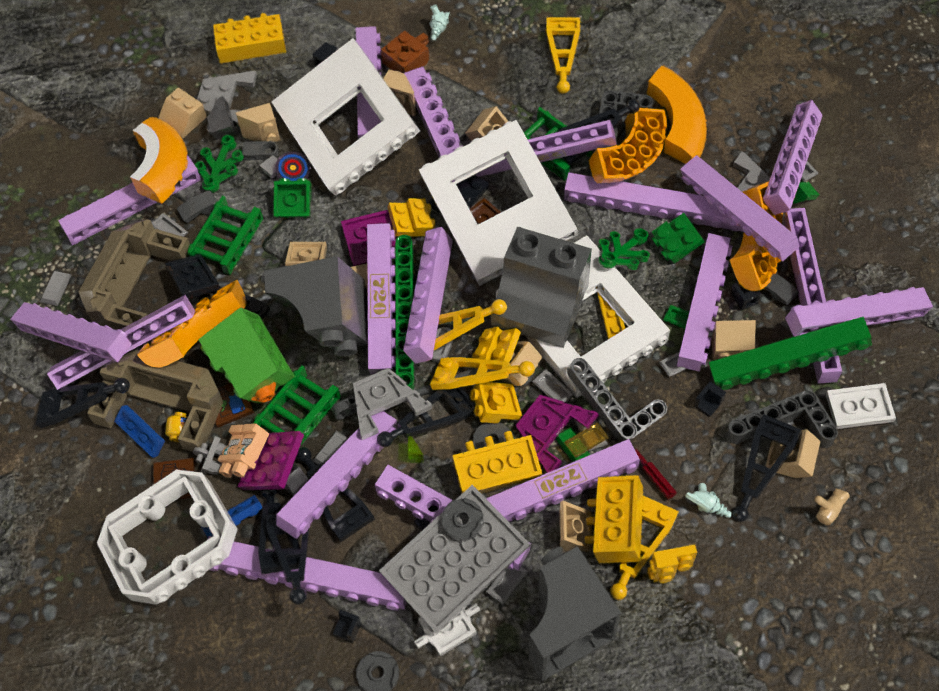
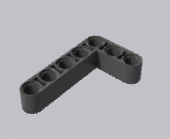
[592,90,653,155]
[567,358,667,442]
[726,390,838,448]

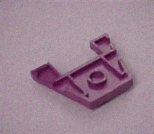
[516,395,599,473]

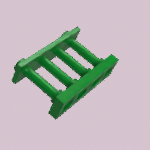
[523,107,592,181]
[188,196,263,276]
[253,365,341,448]

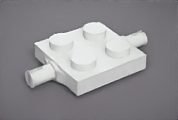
[414,603,480,656]

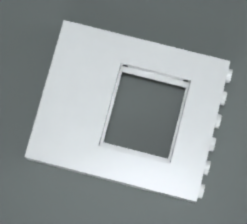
[272,38,420,196]
[419,120,578,286]
[496,235,670,398]

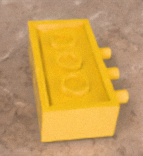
[213,13,286,63]
[452,431,542,494]
[585,475,643,563]

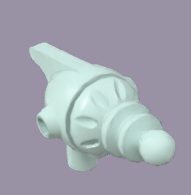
[430,5,449,41]
[685,483,732,518]

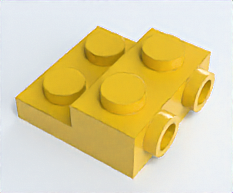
[387,198,435,236]
[473,327,521,362]
[470,382,522,423]
[647,545,697,583]

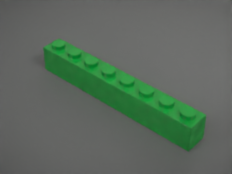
[709,316,872,390]

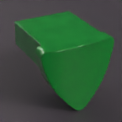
[792,182,820,204]

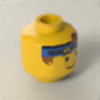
[165,412,188,442]

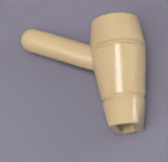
[814,488,850,526]

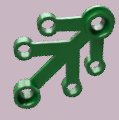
[195,135,244,193]
[597,228,650,270]

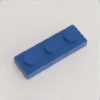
[114,405,165,457]
[202,495,263,538]

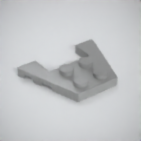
[197,71,257,127]
[733,152,770,191]
[353,368,432,440]

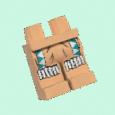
[218,423,269,478]

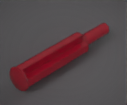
[635,449,677,500]

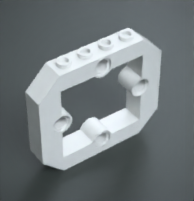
[97,470,237,605]

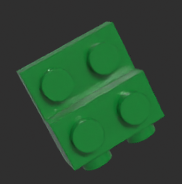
[274,178,312,218]
[652,213,705,264]

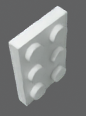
[826,383,896,429]

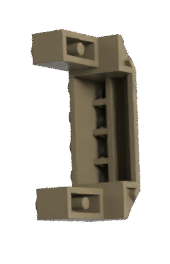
[78,219,190,330]
[87,350,223,452]

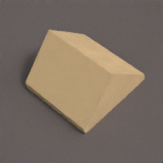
[559,501,592,551]

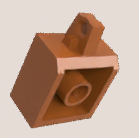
[381,31,429,74]

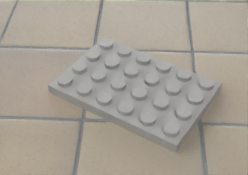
[379,485,530,634]

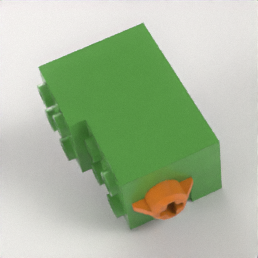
[198,307,295,403]

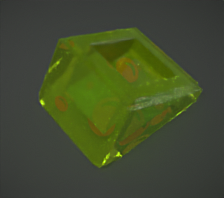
[408,436,424,463]

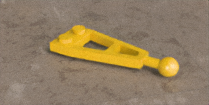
[546,17,580,94]
[434,299,507,350]
[430,357,535,390]
[610,496,679,600]

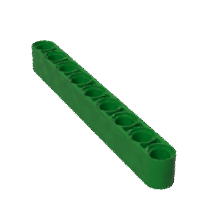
[395,235,415,390]

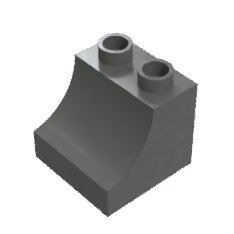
[491,226,592,348]
[264,256,368,356]
[529,546,621,682]

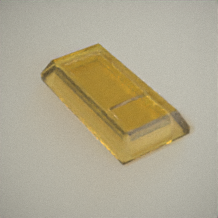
[564,422,609,458]

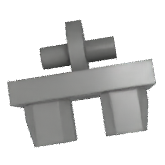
[193,436,227,476]

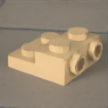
[285,242,327,266]

